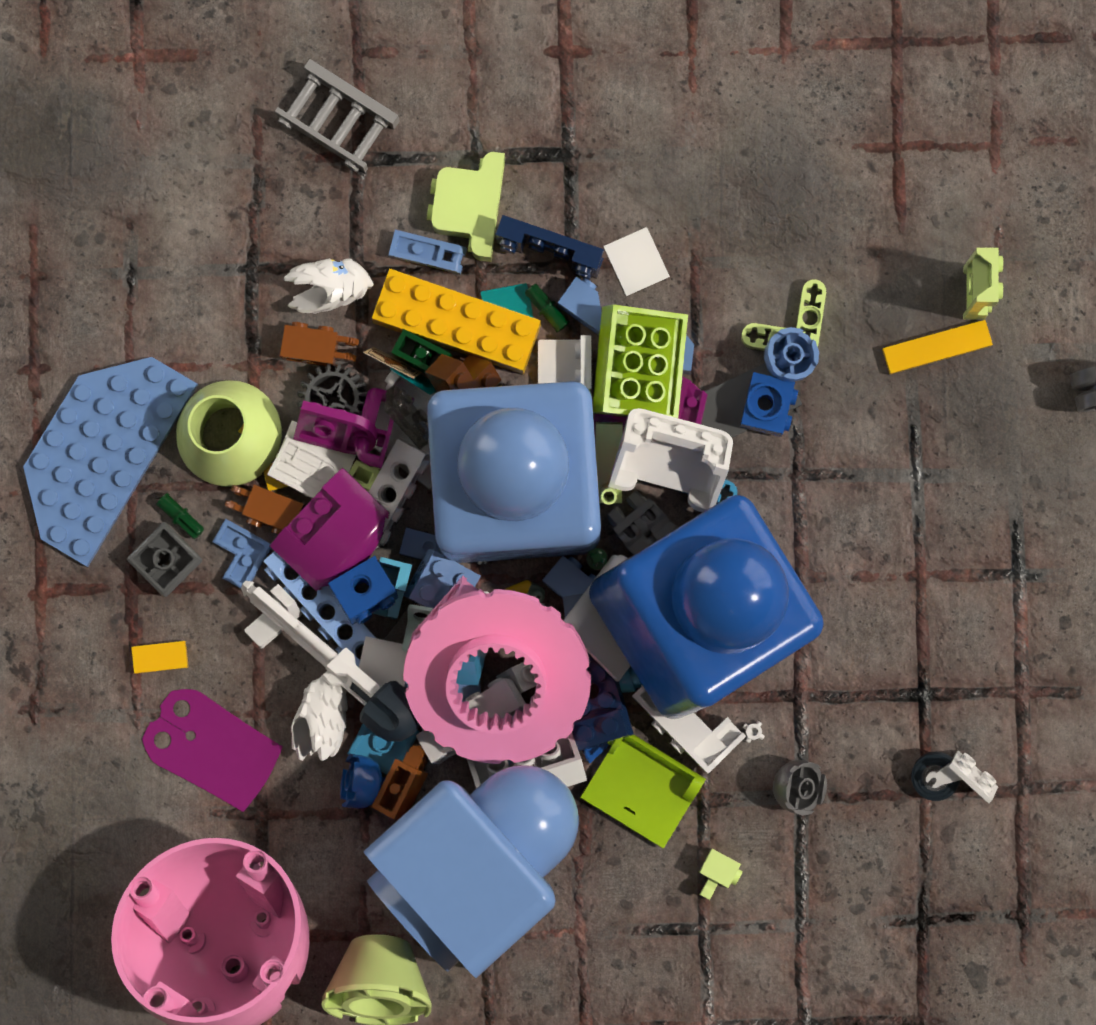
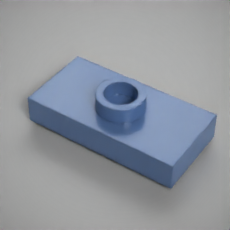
[399,528,442,560]

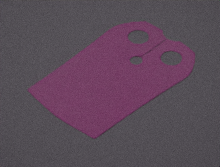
[142,689,283,812]

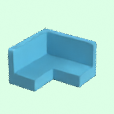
[372,557,412,620]

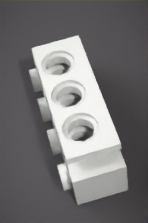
[369,438,430,548]

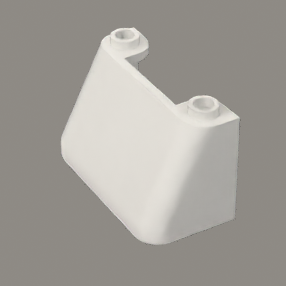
[608,408,733,512]

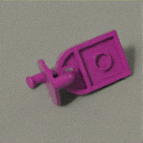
[293,388,415,469]

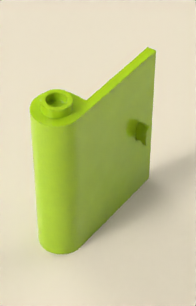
[580,735,706,849]

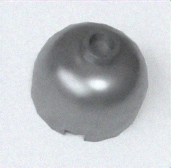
[773,760,827,816]

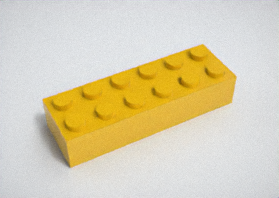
[372,268,541,375]

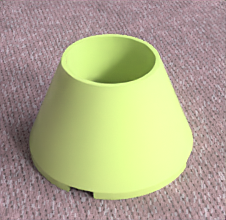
[176,381,282,487]
[321,935,432,1025]

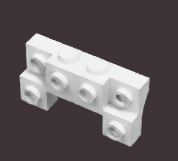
[632,686,746,774]

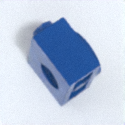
[740,372,798,437]
[328,556,398,625]

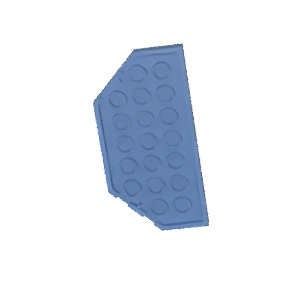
[23,357,198,567]

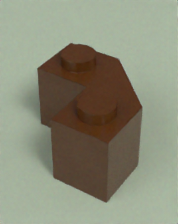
[425,354,501,392]

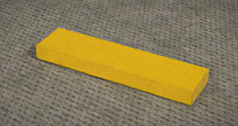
[882,320,993,375]

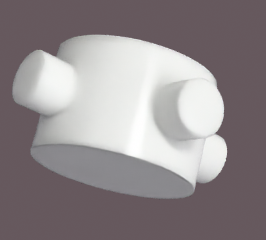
[743,721,765,743]

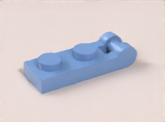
[389,230,467,274]

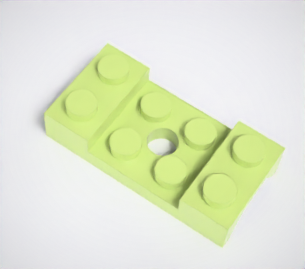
[963,248,1003,320]

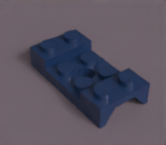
[496,215,604,280]
[572,652,634,751]

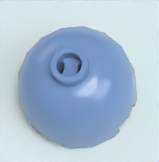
[764,327,819,382]

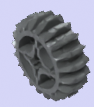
[297,364,367,416]

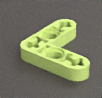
[741,279,826,351]

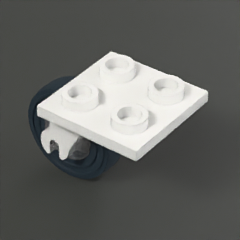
[911,751,998,803]

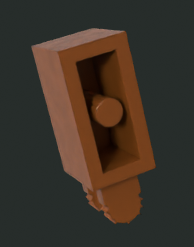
[280,322,359,368]
[224,485,305,535]
[372,745,429,820]

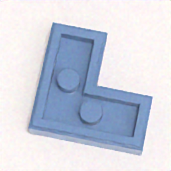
[212,519,271,588]

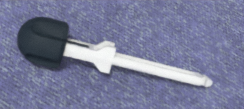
[241,581,420,742]

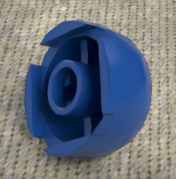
[340,754,385,808]

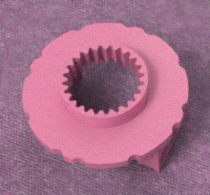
[403,576,591,764]

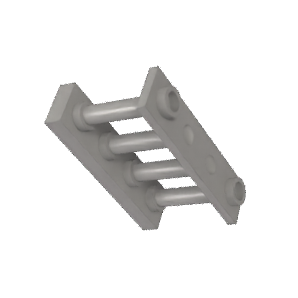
[275,59,400,173]

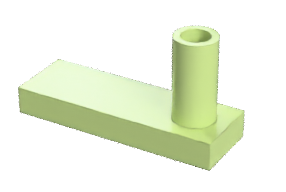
[596,422,623,505]

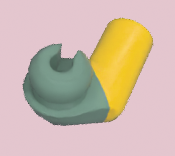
[505,580,545,603]

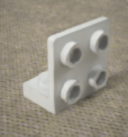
[538,335,591,393]

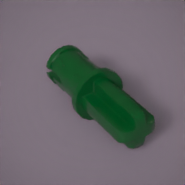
[525,284,570,333]
[156,493,204,539]
[586,548,608,569]

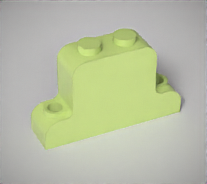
[427,152,505,262]

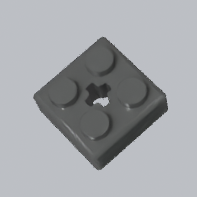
[127,522,202,597]

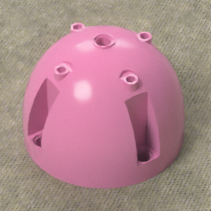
[111,838,310,1025]

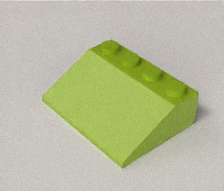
[592,304,688,418]

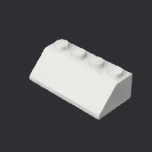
[467,732,587,789]

